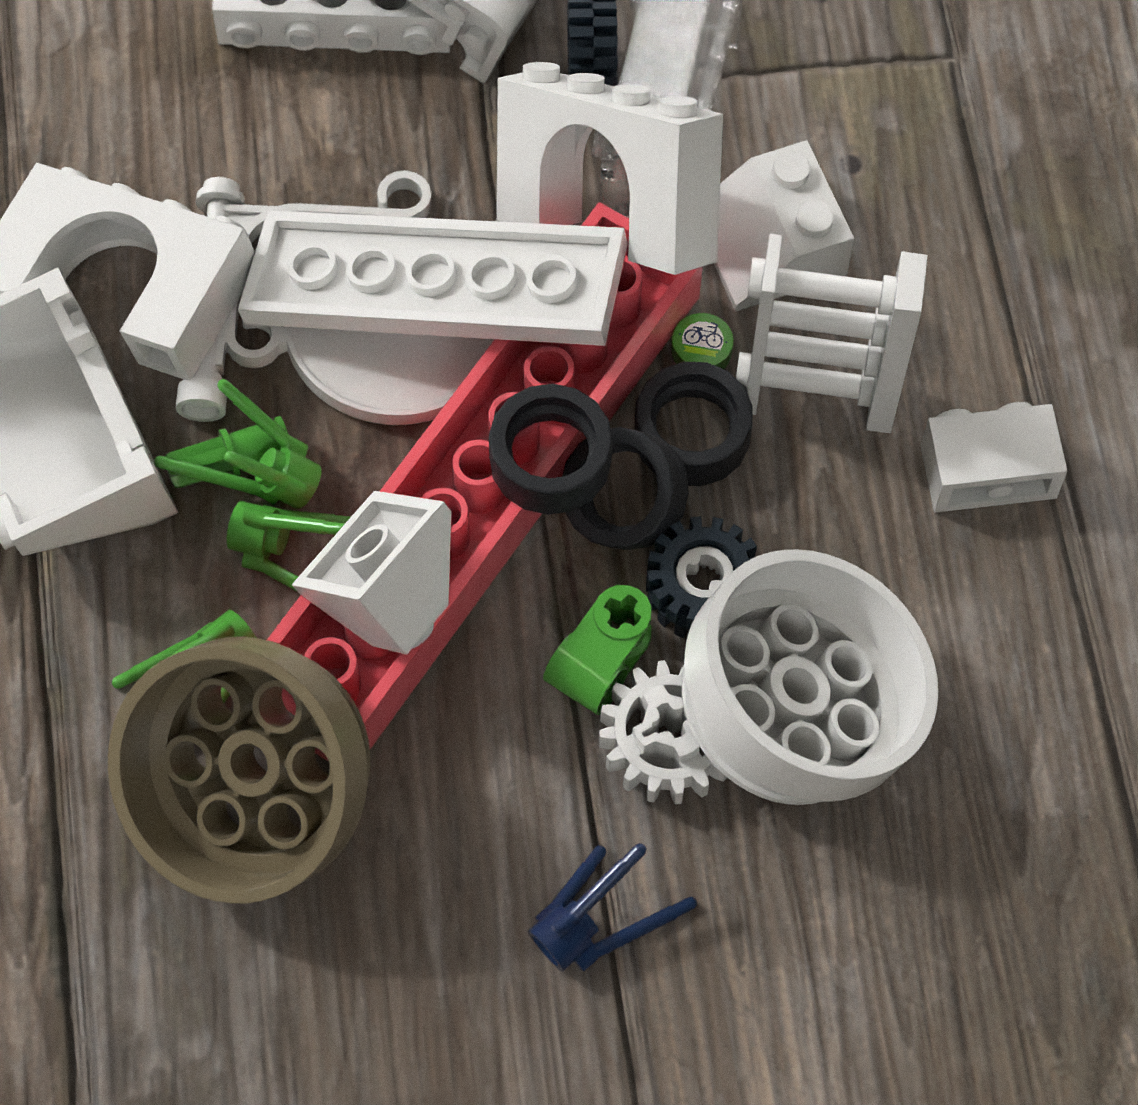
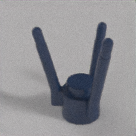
[528,843,697,972]

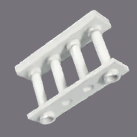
[736,233,928,433]

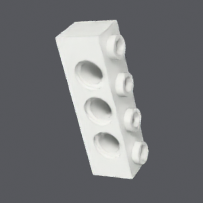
[212,0,450,55]

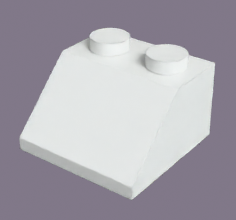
[713,140,854,312]

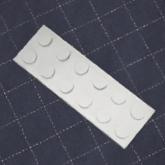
[238,210,628,346]

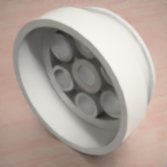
[682,549,938,805]

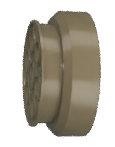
[108,637,370,903]

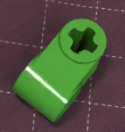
[543,585,651,716]

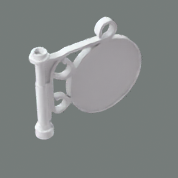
[176,170,495,425]

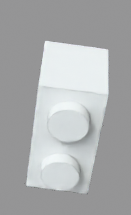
[921,402,1067,513]

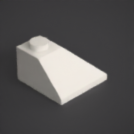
[292,491,451,655]

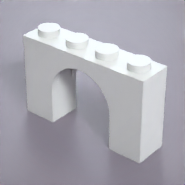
[497,62,723,275]
[0,163,255,380]

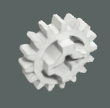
[599,660,727,804]

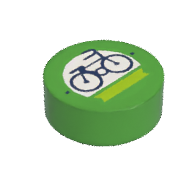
[671,313,733,369]

